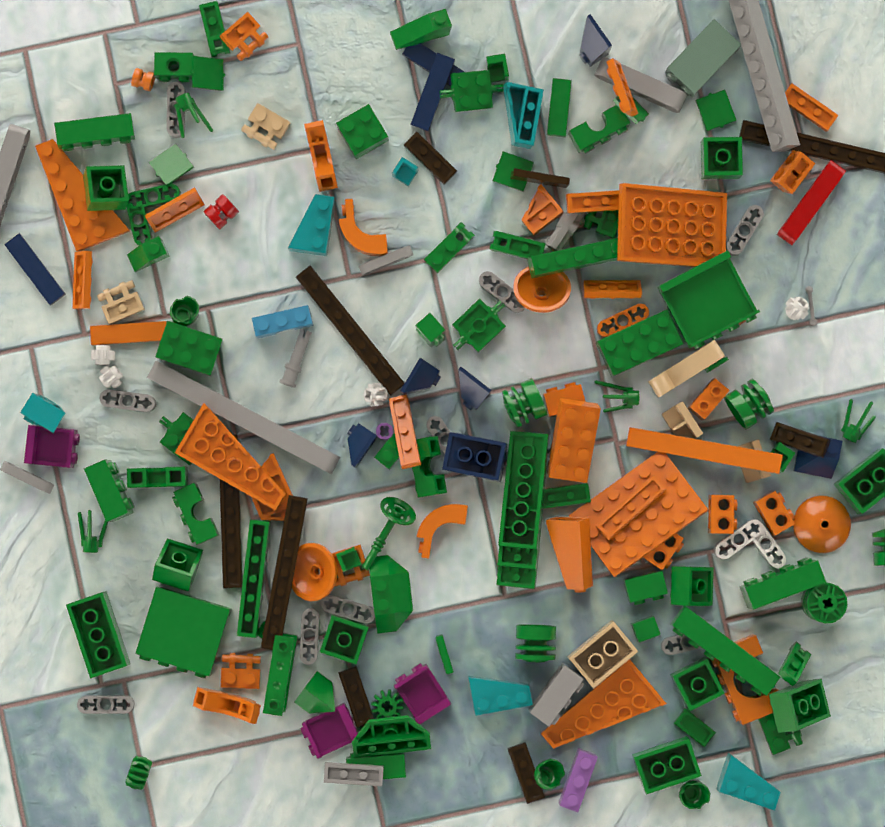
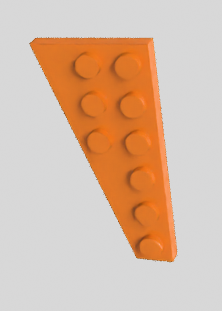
[35,139,130,252]
[175,403,285,511]
[541,659,667,749]

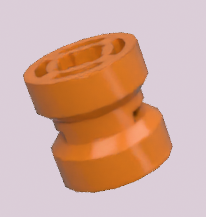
[131,68,155,92]

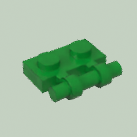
[583,210,619,239]
[758,713,803,755]

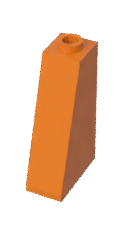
[546,517,593,593]

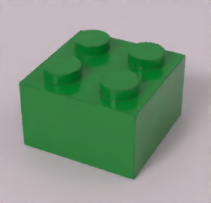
[336,104,389,159]
[700,137,743,179]
[83,165,129,211]
[320,614,369,664]
[670,657,725,711]

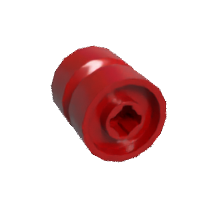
[203,194,239,230]

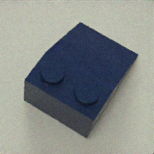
[442,432,508,482]

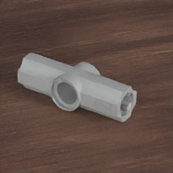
[546,212,586,251]

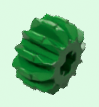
[371,689,404,719]
[125,756,152,790]

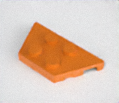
[251,453,293,521]

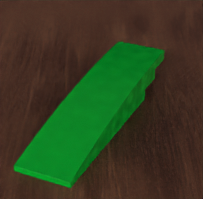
[496,431,549,589]

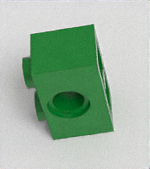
[154,52,194,82]

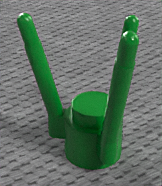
[174,92,213,138]
[594,380,639,413]
[841,399,876,443]
[78,510,108,553]

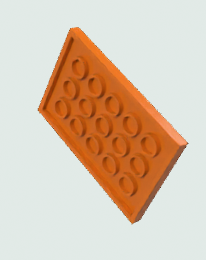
[617,183,727,267]
[569,452,708,578]

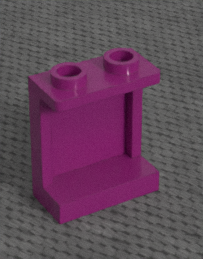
[24,425,80,468]
[394,663,451,724]
[300,703,359,759]

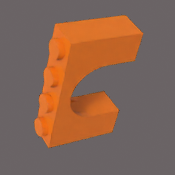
[710,634,778,725]

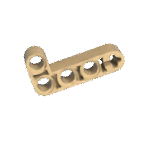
[648,340,725,398]

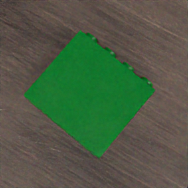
[657,250,760,350]
[135,586,232,678]

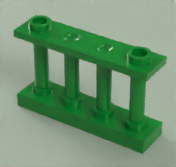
[263,633,298,716]

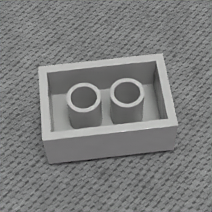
[528,662,584,727]

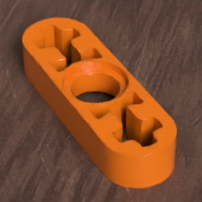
[597,304,649,338]

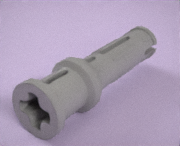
[279,329,312,388]

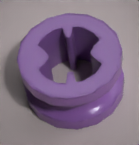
[376,423,393,440]

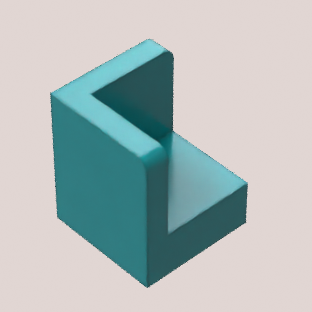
[392,157,419,187]

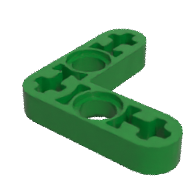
[127,184,181,246]

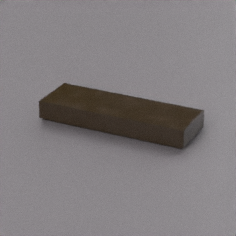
[403,131,457,185]
[510,168,570,188]
[770,422,831,458]
[338,666,374,728]
[507,742,545,804]

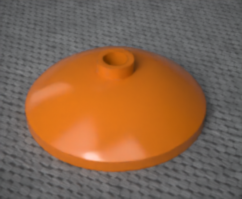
[513,266,571,313]
[793,496,851,553]
[291,543,337,601]

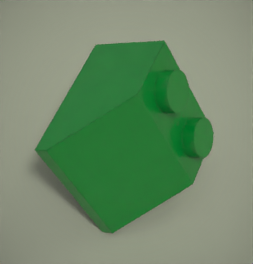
[152,538,203,592]
[670,566,714,606]

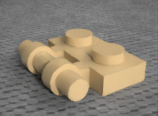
[241,103,291,150]
[97,280,145,325]

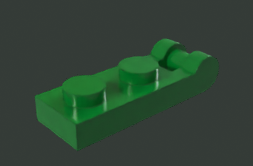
[199,1,230,57]
[424,222,475,274]
[489,231,546,259]
[777,641,811,686]

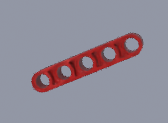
[776,160,846,246]

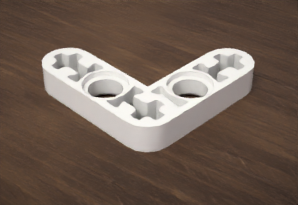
[714,520,786,568]

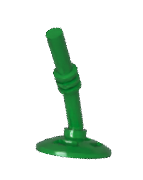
[361,497,416,571]

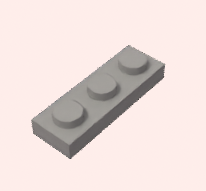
[324,762,384,786]

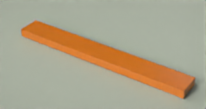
[626,427,783,474]

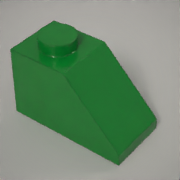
[127,236,170,272]
[374,433,399,470]

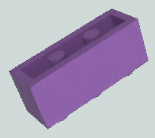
[558,748,598,812]

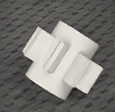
[785,297,809,320]
[91,345,115,365]
[99,365,123,389]
[364,383,388,407]

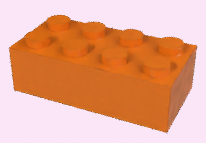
[547,398,601,483]

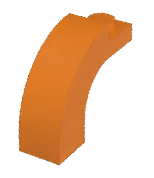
[304,120,338,192]
[339,199,388,256]
[417,504,468,558]
[193,687,261,724]

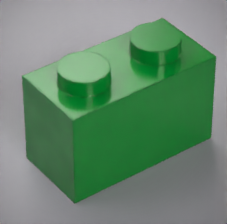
[623,570,668,605]

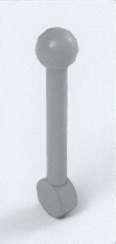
[806,286,817,326]

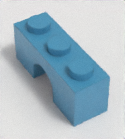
[252,305,314,339]

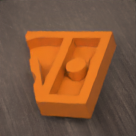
[522,184,564,236]

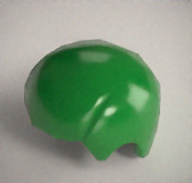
[170,296,199,326]
[534,759,565,790]
[679,780,711,809]

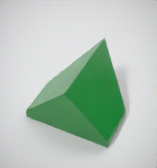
[294,671,335,714]

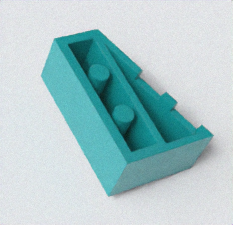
[503,82,544,149]
[288,194,335,256]
[20,393,65,433]
[468,675,533,716]
[716,752,781,811]

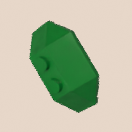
[369,555,413,634]
[352,715,431,758]

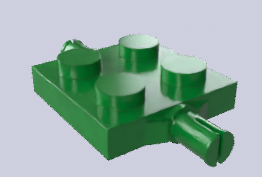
[439,70,504,112]
[452,298,506,353]
[159,412,193,466]

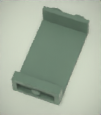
[665,19,741,98]

